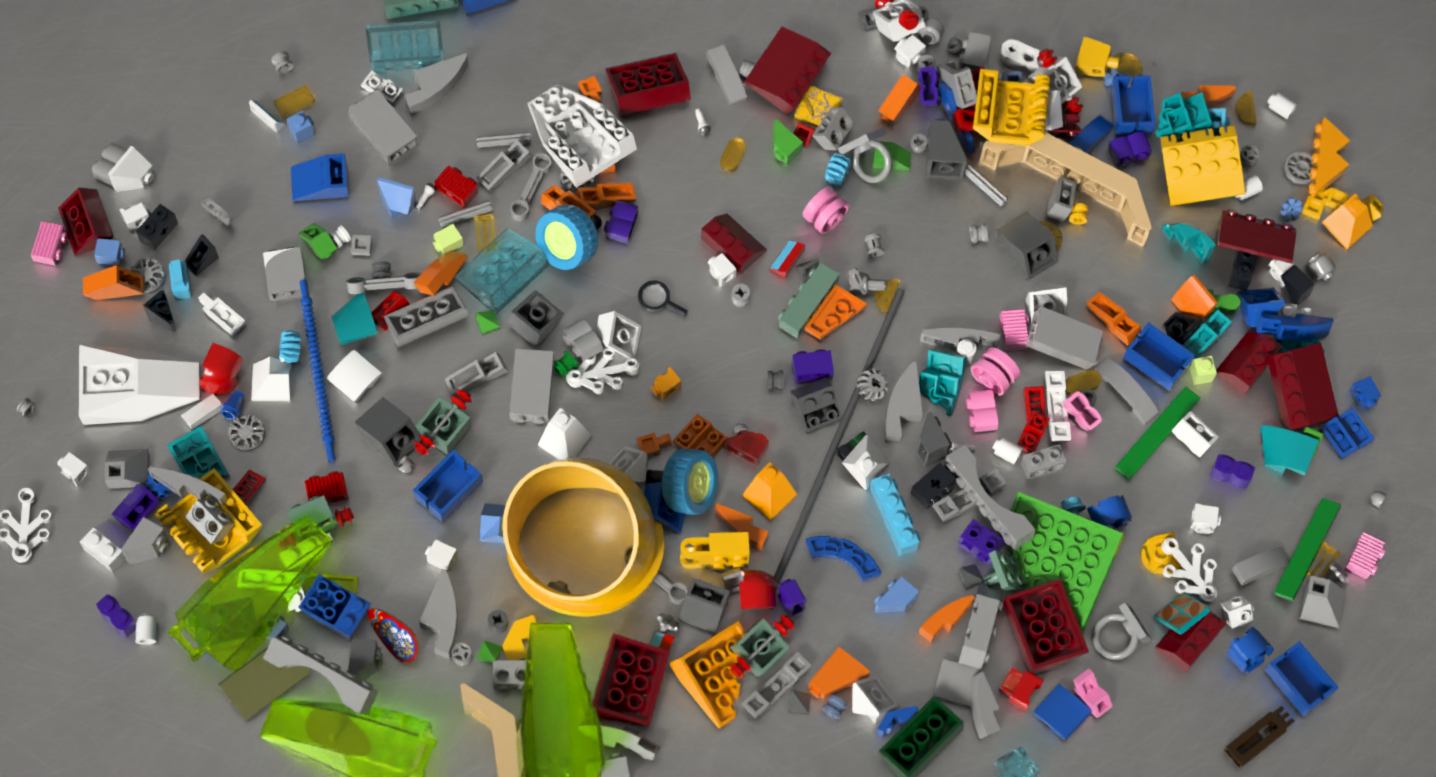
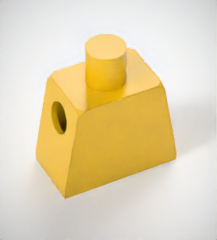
[1075,37,1120,77]

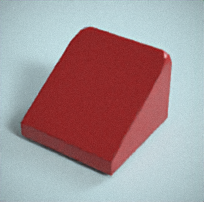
[793,122,816,147]

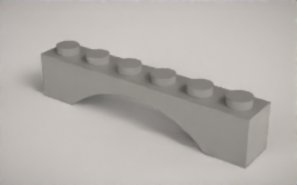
[945,445,1035,550]
[263,635,379,714]

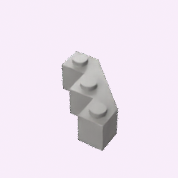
[958,586,1004,669]

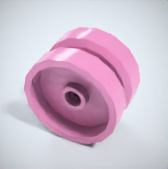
[802,186,850,235]
[971,347,1020,396]

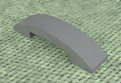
[1093,357,1159,425]
[932,468,1007,521]
[741,652,812,718]

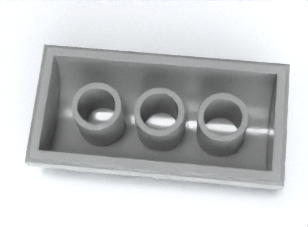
[384,286,469,347]

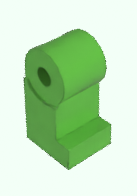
[1207,289,1240,315]

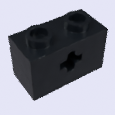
[136,204,178,251]
[1228,250,1257,291]
[911,463,956,510]

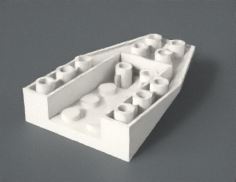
[527,84,637,188]
[79,345,200,425]

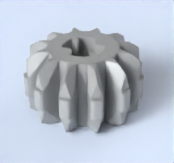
[856,368,890,401]

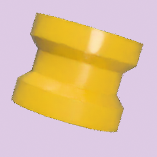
[1069,203,1088,225]

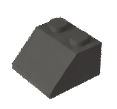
[507,290,564,347]
[348,638,383,682]

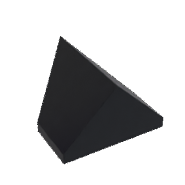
[143,290,176,332]
[1163,312,1202,346]

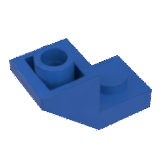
[876,706,918,738]

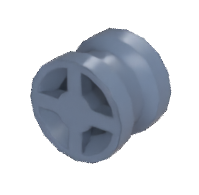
[822,695,847,719]

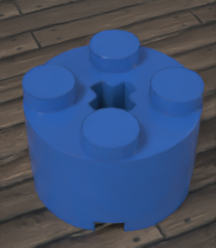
[1087,495,1132,529]
[1227,627,1274,674]

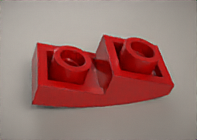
[1017,410,1050,454]

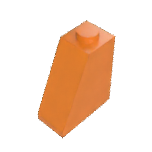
[878,74,921,123]
[83,265,144,300]
[808,647,870,700]

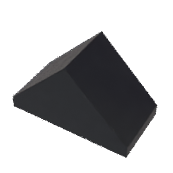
[185,234,219,275]
[1281,265,1315,306]

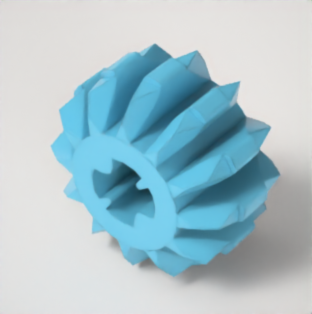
[825,153,851,185]
[279,330,301,363]

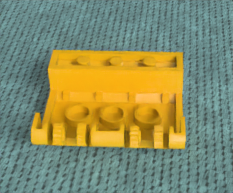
[973,69,1050,146]
[1160,125,1245,206]
[155,468,262,573]

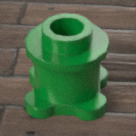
[554,350,578,376]

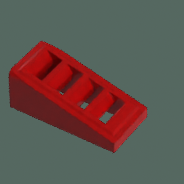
[952,109,976,131]
[1023,386,1046,421]
[232,469,266,507]

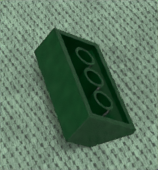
[879,696,964,777]

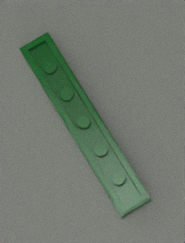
[1114,386,1200,480]
[1274,498,1341,601]

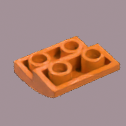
[1171,275,1218,323]
[673,414,729,457]

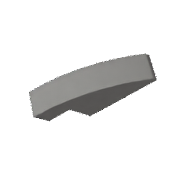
[404,53,468,116]
[884,361,923,442]
[419,569,458,659]

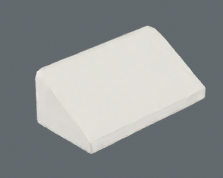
[181,394,223,430]

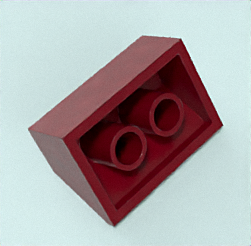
[58,187,114,255]
[701,213,767,275]
[1216,331,1283,395]
[1155,611,1226,673]

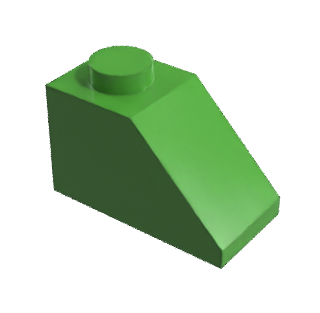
[773,119,803,164]
[873,141,911,171]
[299,223,337,259]

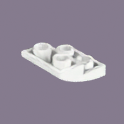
[327,349,383,402]

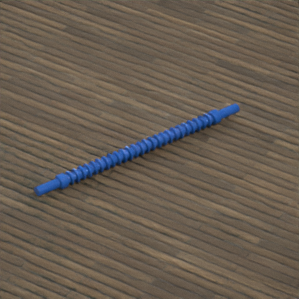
[299,280,336,462]

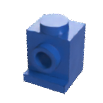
[1349,376,1381,409]

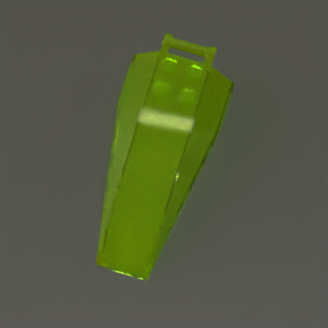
[167,515,334,671]
[516,623,605,777]
[259,699,438,777]

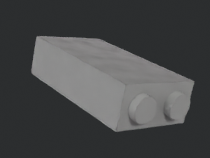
[348,90,419,165]
[1026,307,1103,370]
[509,349,554,424]

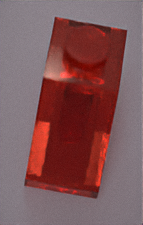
[724,432,769,466]

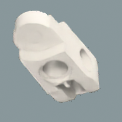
[1000,39,1043,75]

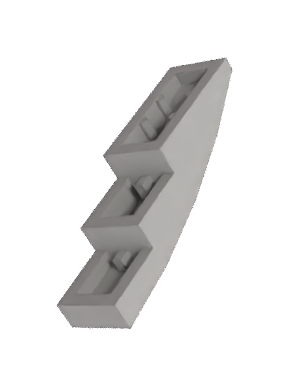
[920,328,1001,351]
[148,466,228,506]

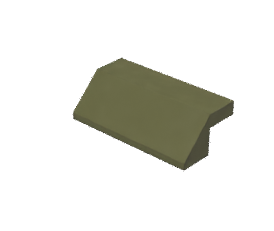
[218,648,311,721]

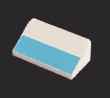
[249,100,286,132]

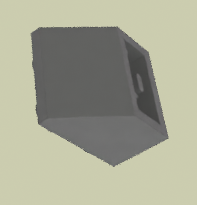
[790,378,842,432]
[916,412,950,467]
[678,578,730,633]

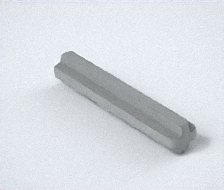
[476,132,531,148]
[964,164,1008,206]
[438,201,493,227]

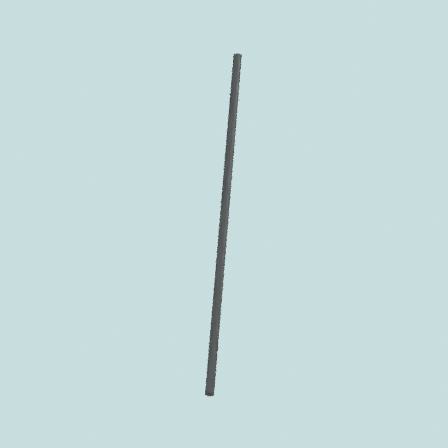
[774,288,905,585]

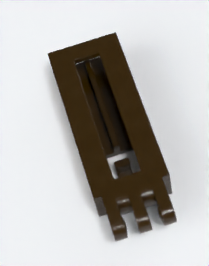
[1223,706,1295,769]

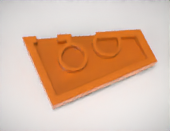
[805,285,867,340]

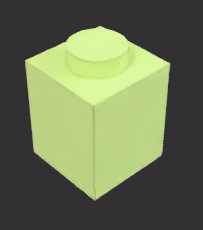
[433,224,464,255]
[1189,356,1217,385]

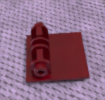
[1045,113,1083,135]

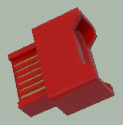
[999,667,1044,712]

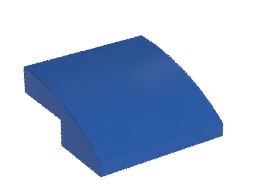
[1320,408,1375,459]
[1033,684,1091,740]

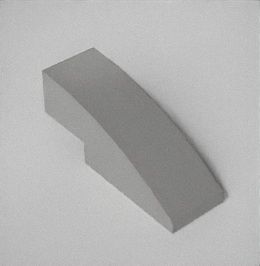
[707,44,747,105]
[476,140,533,191]
[444,352,508,396]
[1232,546,1290,586]
[971,672,1001,739]

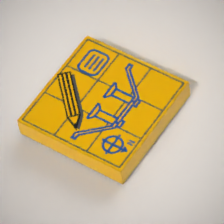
[794,86,843,127]

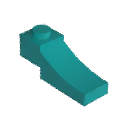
[1183,310,1233,359]

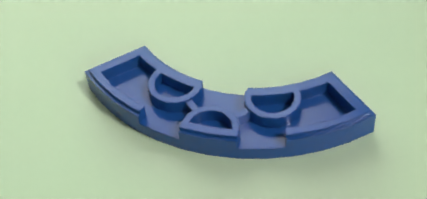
[938,82,975,154]
[805,536,881,581]

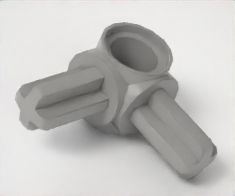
[849,267,887,296]

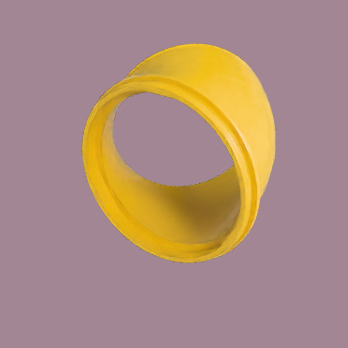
[503,457,664,616]

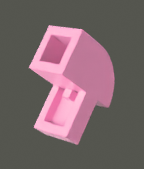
[1073,668,1113,718]

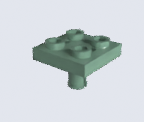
[984,550,1025,593]

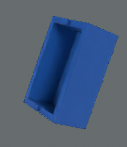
[1111,75,1156,135]
[1123,322,1195,391]
[413,449,483,523]
[1265,641,1339,717]

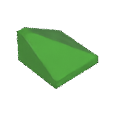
[475,311,500,334]
[477,641,502,664]

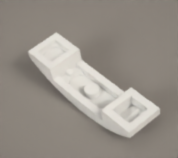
[1045,371,1071,441]

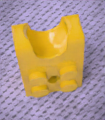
[680,532,749,571]

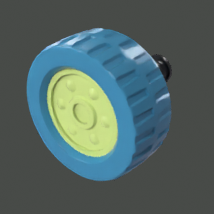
[535,204,602,270]
[646,448,718,515]

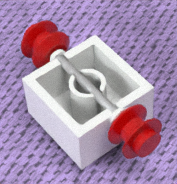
[873,0,925,42]
[1028,48,1083,115]

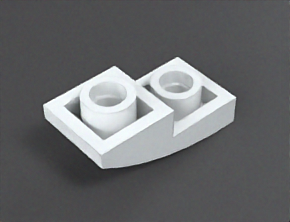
[361,70,403,104]

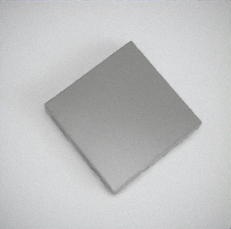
[933,659,981,708]

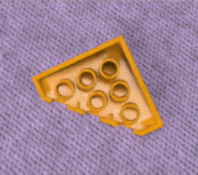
[669,621,745,728]

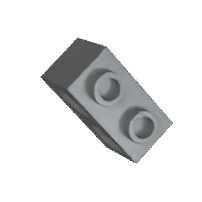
[812,107,855,150]
[1020,444,1066,481]
[186,497,235,544]
[493,660,534,692]

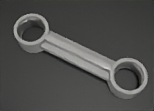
[510,153,552,221]
[346,272,421,294]
[624,545,688,605]

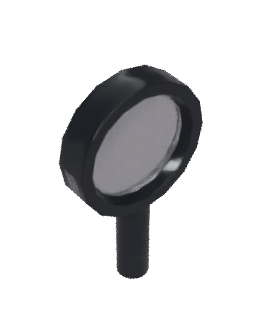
[638,280,688,317]

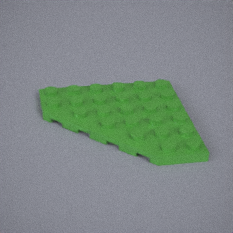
[1010,492,1125,635]

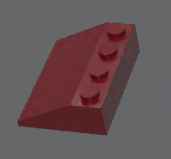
[744,27,832,115]
[605,53,691,116]
[1217,209,1296,264]
[1266,342,1339,430]
[1003,579,1089,675]
[588,633,670,727]

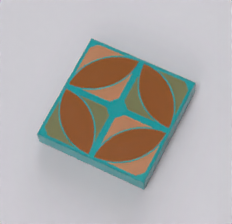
[1154,592,1210,635]

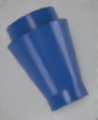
[221,390,245,420]

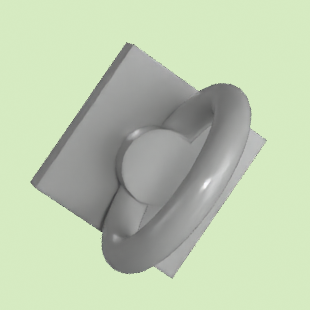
[838,127,892,183]
[1092,602,1152,660]

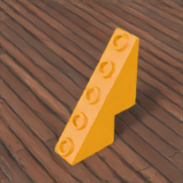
[1308,117,1350,200]

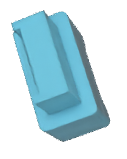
[169,260,192,300]

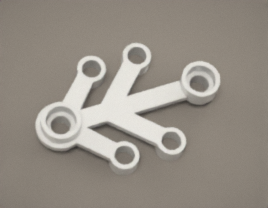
[566,348,640,394]
[0,488,52,563]
[1161,537,1217,602]

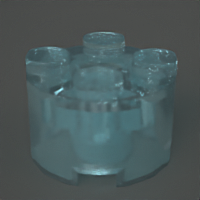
[994,747,1040,777]

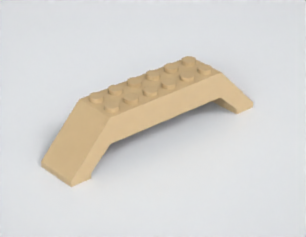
[979,131,1152,247]
[460,684,528,777]

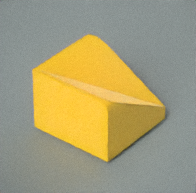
[1362,194,1384,222]

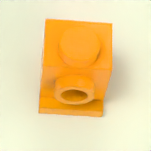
[651,367,681,400]

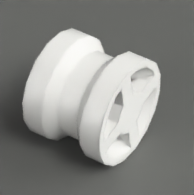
[328,225,351,249]

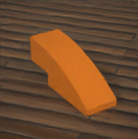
[1181,85,1236,109]
[575,183,636,210]
[541,185,596,218]
[414,251,467,296]
[1086,292,1141,346]
[715,503,769,552]
[919,595,975,642]

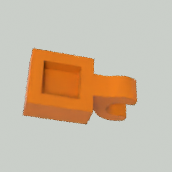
[578,76,602,103]
[636,433,672,456]

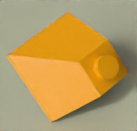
[1322,194,1373,250]
[742,462,797,522]

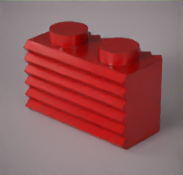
[434,165,478,208]
[304,471,349,504]

